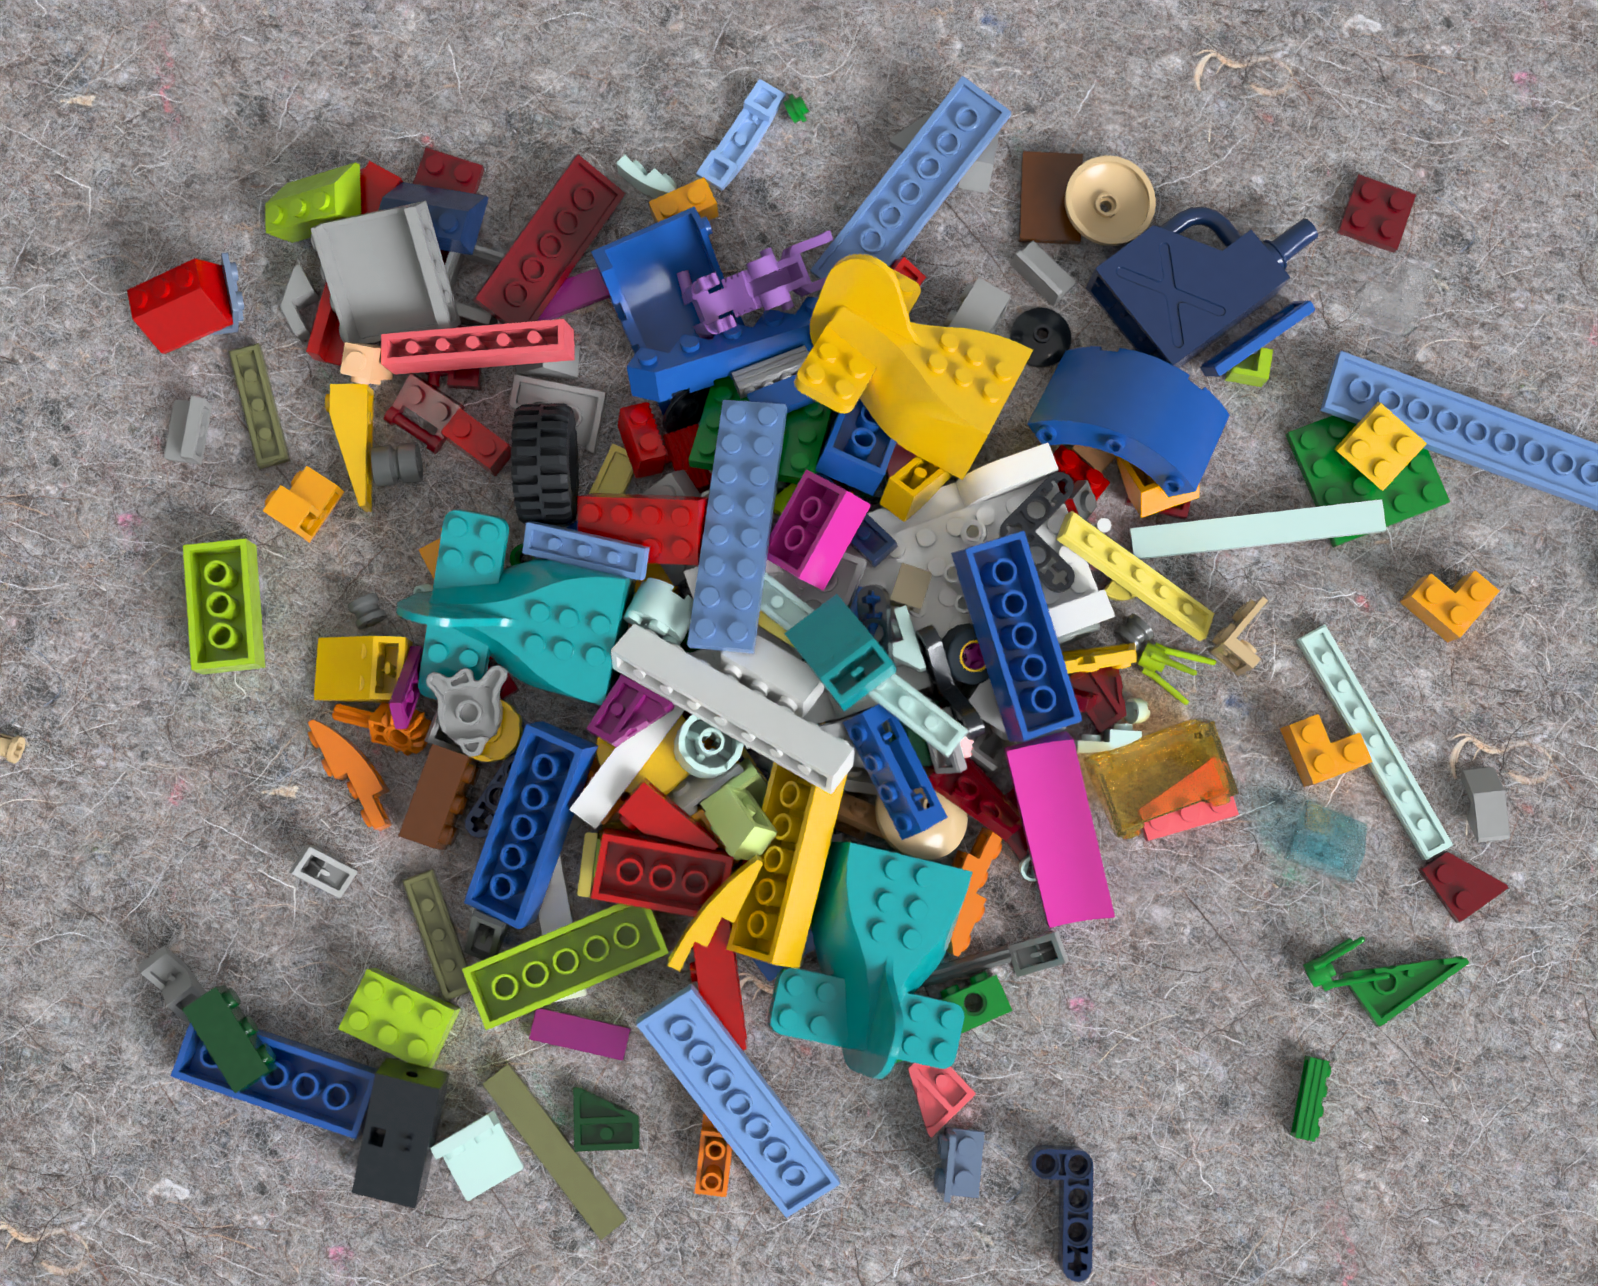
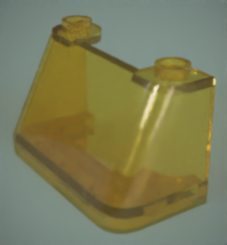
[1083,717,1239,840]

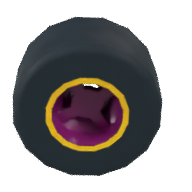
[941,623,989,685]

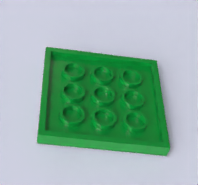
[689,375,834,484]
[1285,415,1450,548]

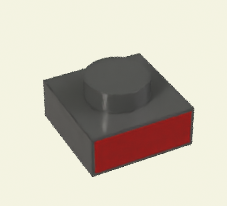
[1064,480,1097,520]

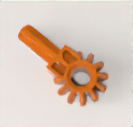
[332,702,432,756]

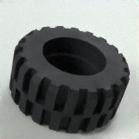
[511,403,579,525]

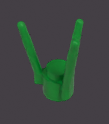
[1303,936,1390,992]

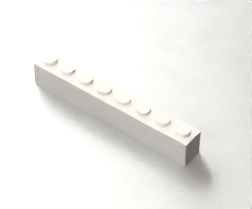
[611,623,855,794]

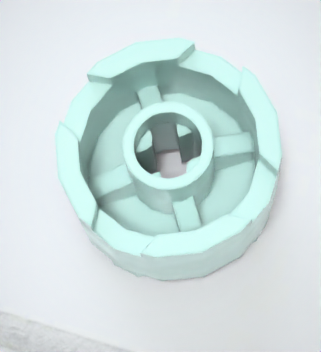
[623,578,694,646]
[674,715,744,779]

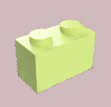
[704,784,778,860]

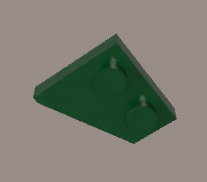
[573,1087,640,1152]

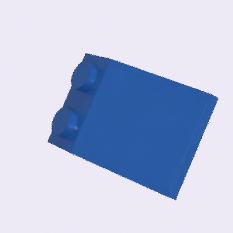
[816,398,897,496]

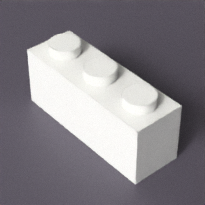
[721,635,824,719]

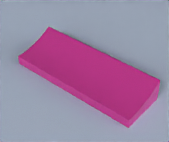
[1004,730,1115,928]

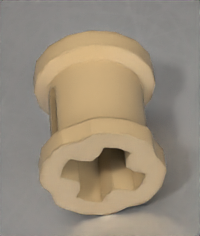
[0,733,26,764]

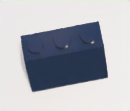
[378,182,489,255]

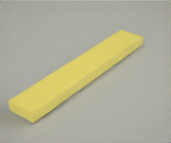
[1056,511,1215,641]

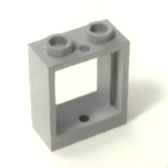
[445,241,507,326]

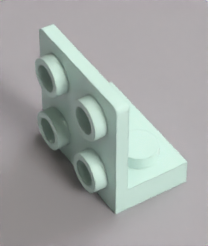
[430,1110,524,1201]

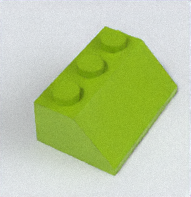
[265,162,361,243]

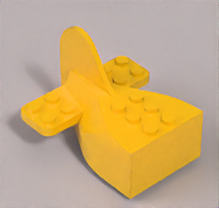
[794,254,1033,480]

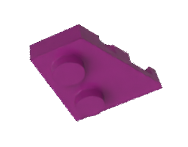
[586,674,675,747]

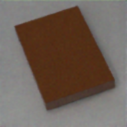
[1019,151,1083,245]

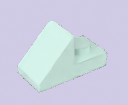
[882,605,927,673]

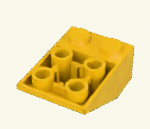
[314,636,413,703]

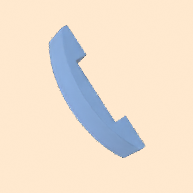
[696,79,785,191]

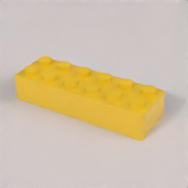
[727,762,847,969]

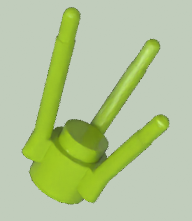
[1137,642,1216,705]

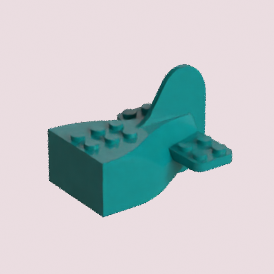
[396,509,636,705]
[767,841,972,1079]

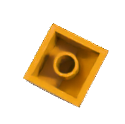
[1115,455,1200,518]

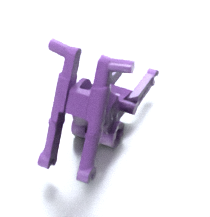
[677,230,833,340]

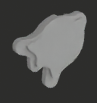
[426,665,508,757]

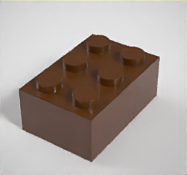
[398,744,481,850]

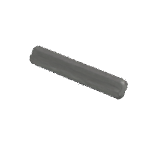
[922,945,1011,987]

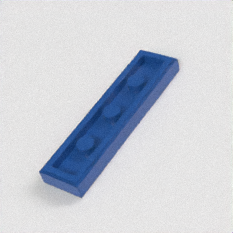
[1200,300,1316,377]

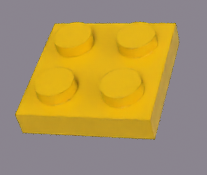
[1335,402,1427,491]

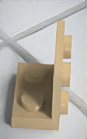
[1210,596,1268,676]

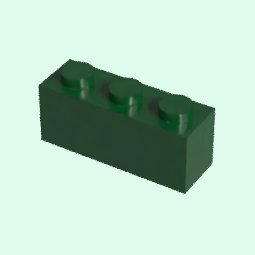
[182,985,278,1093]

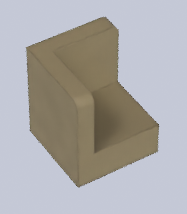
[890,563,932,614]

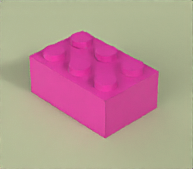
[767,469,871,591]

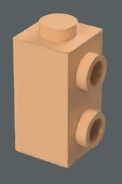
[340,342,393,385]

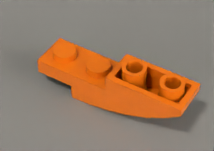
[307,719,392,831]
[946,827,1002,957]
[694,1113,732,1197]

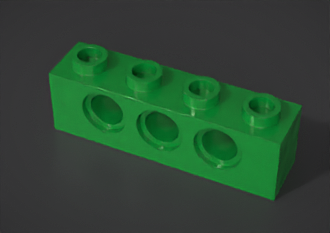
[895,971,1013,1064]

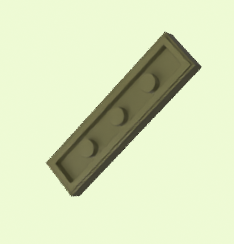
[228,343,290,469]
[402,869,470,1001]

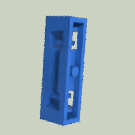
[843,704,948,840]

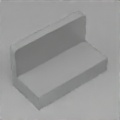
[1010,241,1077,307]
[164,396,213,465]

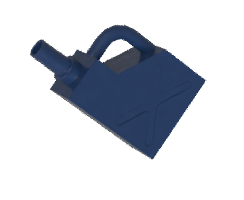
[1086,206,1318,369]

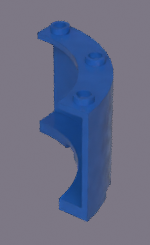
[591,206,745,415]
[1027,346,1230,497]

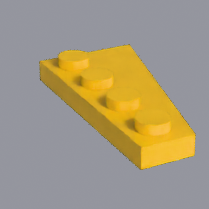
[1061,643,1137,674]

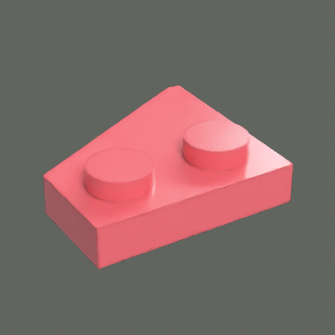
[907,1063,976,1138]

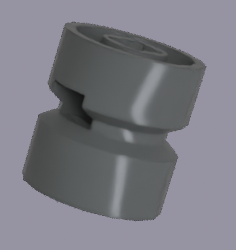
[371,442,423,487]

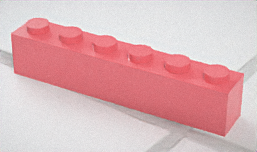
[381,319,575,375]

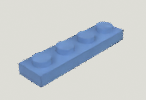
[522,521,650,580]

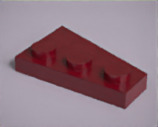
[928,757,1023,841]

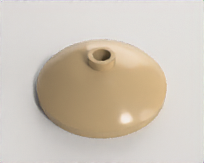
[1064,156,1156,246]
[875,767,968,861]

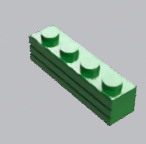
[1290,1055,1331,1142]

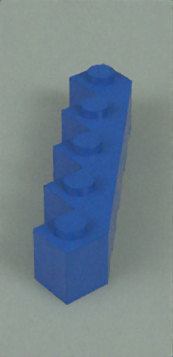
[626,296,818,402]

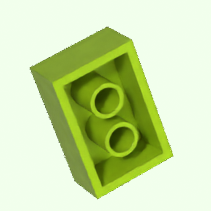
[338,968,461,1068]

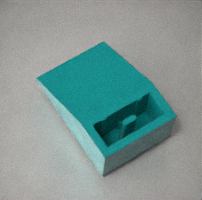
[784,594,897,711]

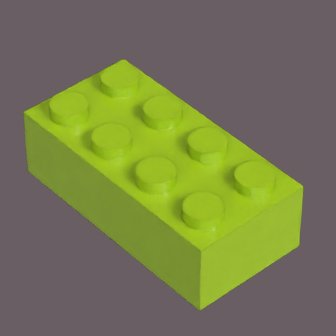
[183,538,265,675]

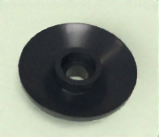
[1010,308,1071,368]
[662,387,710,434]

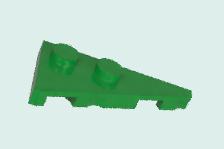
[1340,956,1470,1027]

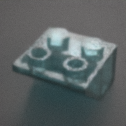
[1284,800,1367,883]

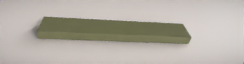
[482,1063,627,1240]

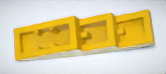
[668,854,763,971]

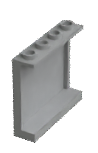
[310,201,461,344]

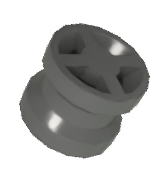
[347,593,387,630]
[1114,613,1154,653]

